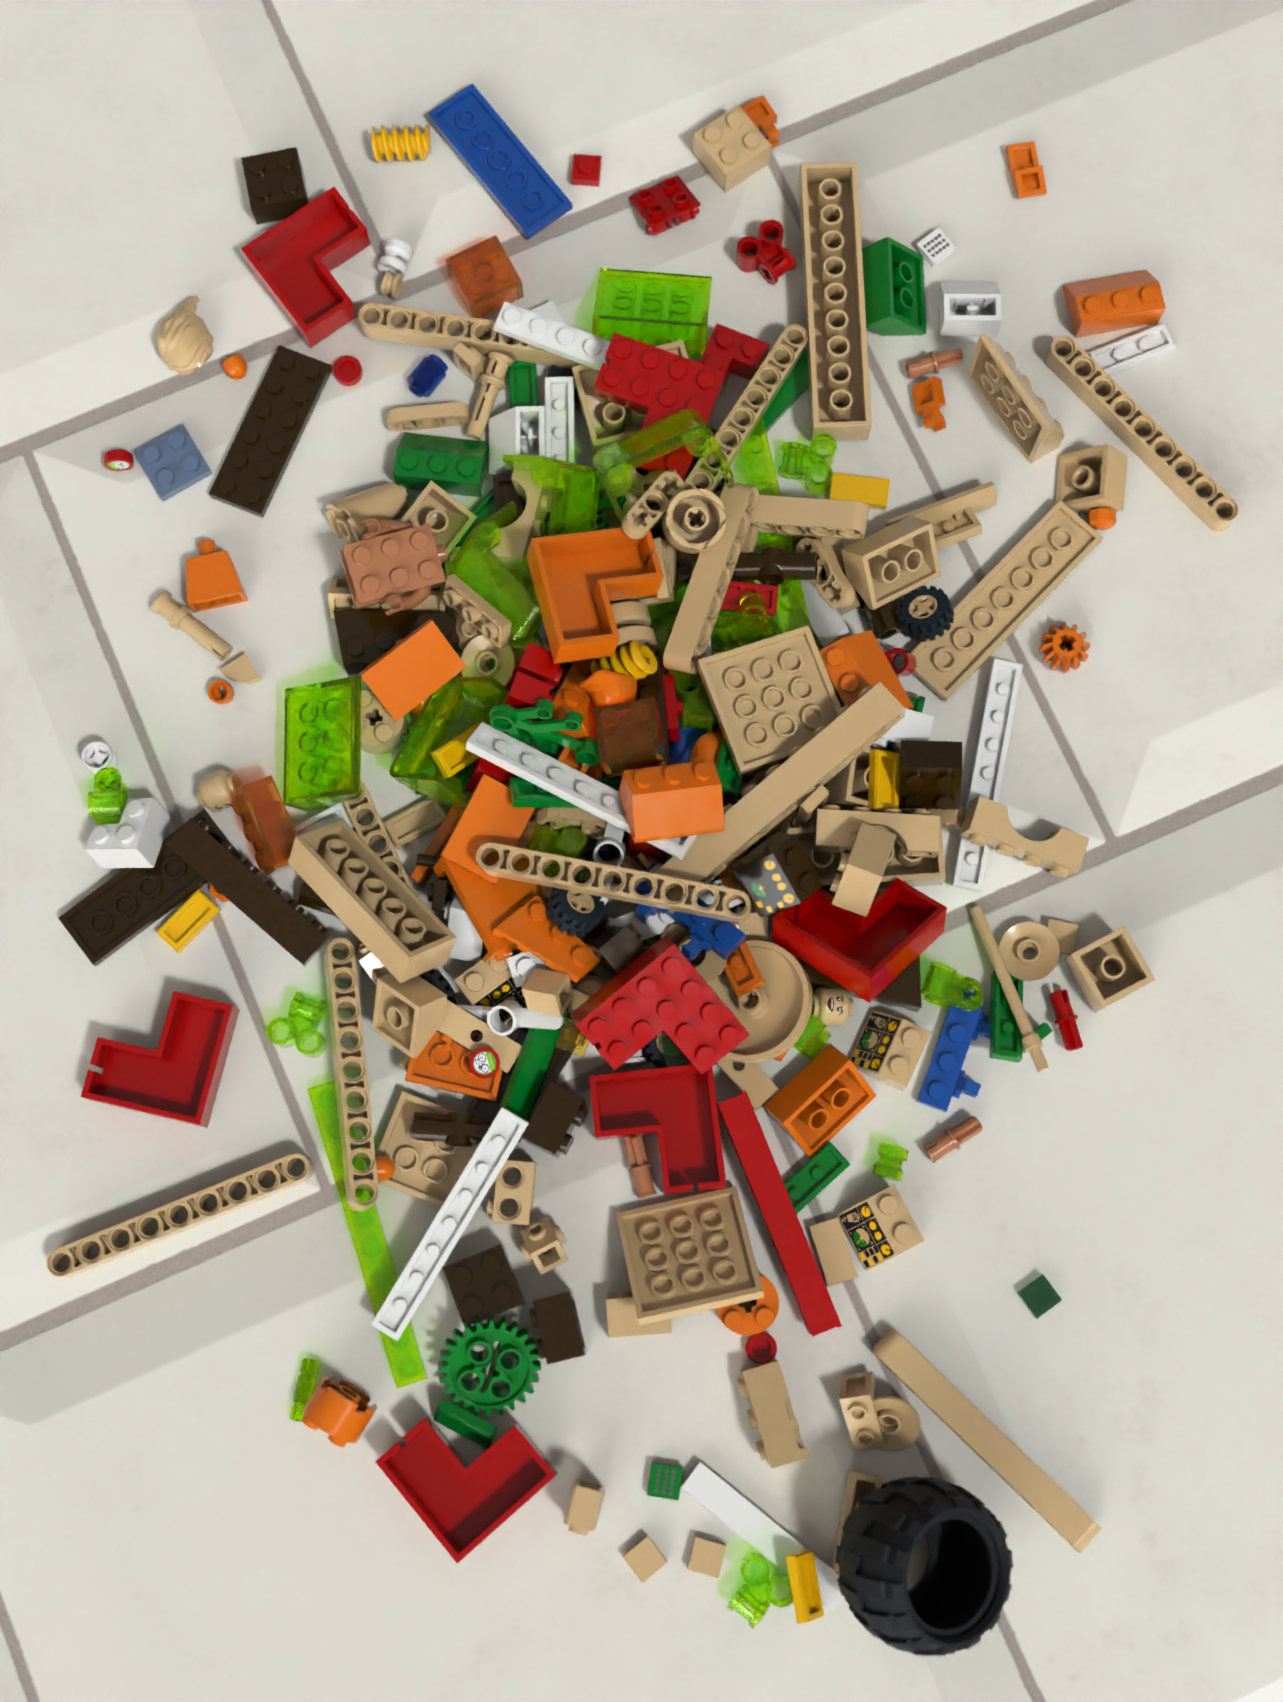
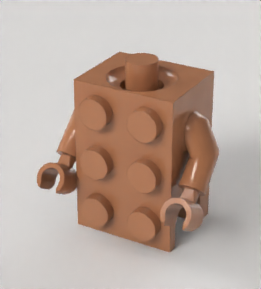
[339,518,448,615]

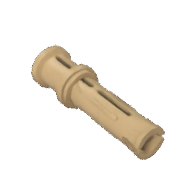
[464,351,513,441]
[151,591,233,661]

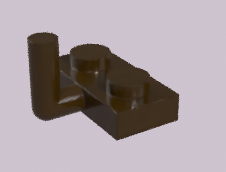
[416,853,453,911]

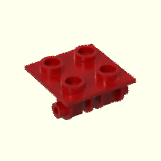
[628,175,701,236]

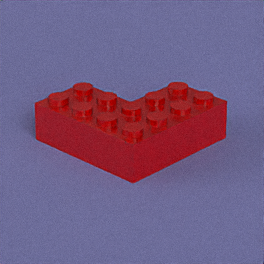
[241,187,371,348]
[593,332,725,482]
[465,642,564,792]
[772,878,947,1003]
[570,934,750,1075]
[81,991,240,1128]
[589,1064,727,1195]
[375,1416,558,1564]

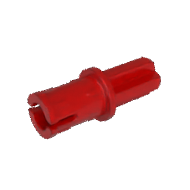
[1048,989,1083,1051]

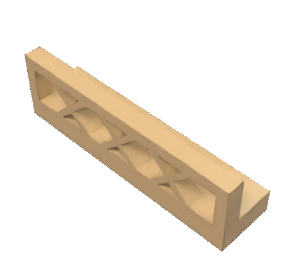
[328,576,447,619]

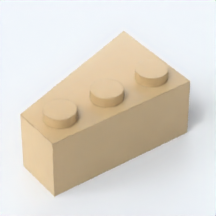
[737,1360,809,1469]

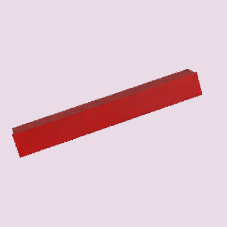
[717,1091,842,1337]

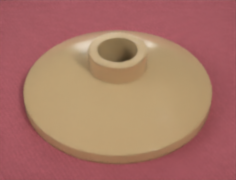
[461,634,516,693]
[999,922,1060,981]
[873,1396,920,1451]

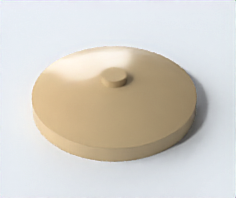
[707,940,813,1063]

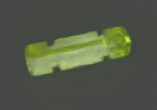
[289,1358,320,1422]

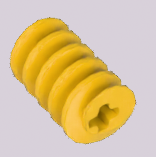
[372,124,431,162]
[590,640,658,681]

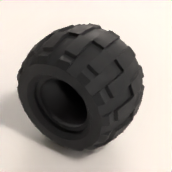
[835,1477,1013,1656]

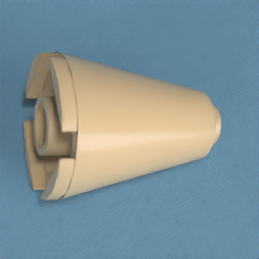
[326,482,409,544]

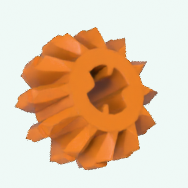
[1039,622,1090,673]

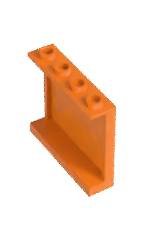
[433,827,564,963]

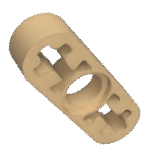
[386,402,470,432]
[622,471,684,539]
[796,538,855,609]

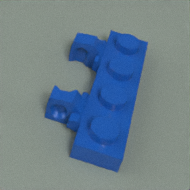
[636,862,745,961]
[916,987,990,1112]

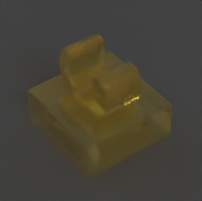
[555,1018,590,1058]

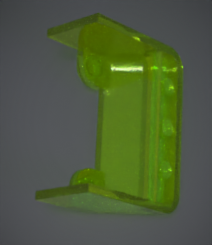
[593,409,734,527]
[492,455,600,583]
[449,501,543,648]
[389,677,510,807]

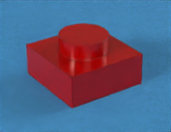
[571,154,602,187]

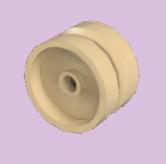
[594,601,658,661]

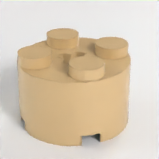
[662,488,726,554]
[344,689,408,755]

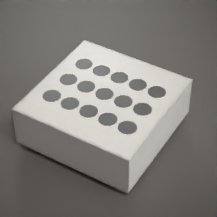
[916,228,956,268]

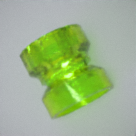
[871,1143,909,1181]

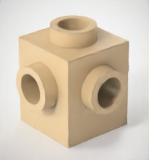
[519,1217,569,1275]

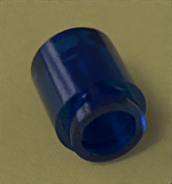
[407,354,448,398]

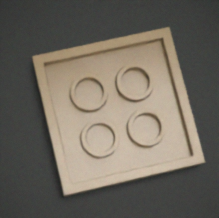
[376,1091,479,1207]

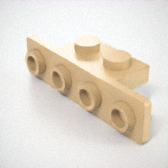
[886,481,996,550]

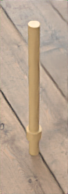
[970,906,1050,1073]

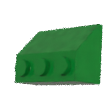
[862,237,926,336]
[393,432,489,498]

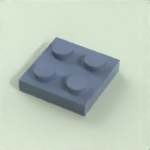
[133,424,213,502]

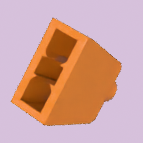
[186,540,248,613]

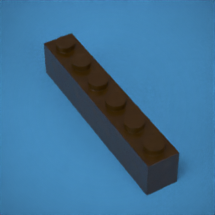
[166,818,329,966]

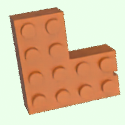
[526,526,664,664]

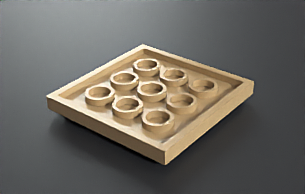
[696,625,841,775]
[615,1186,764,1326]

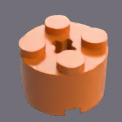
[716,1273,779,1335]
[301,1375,377,1447]

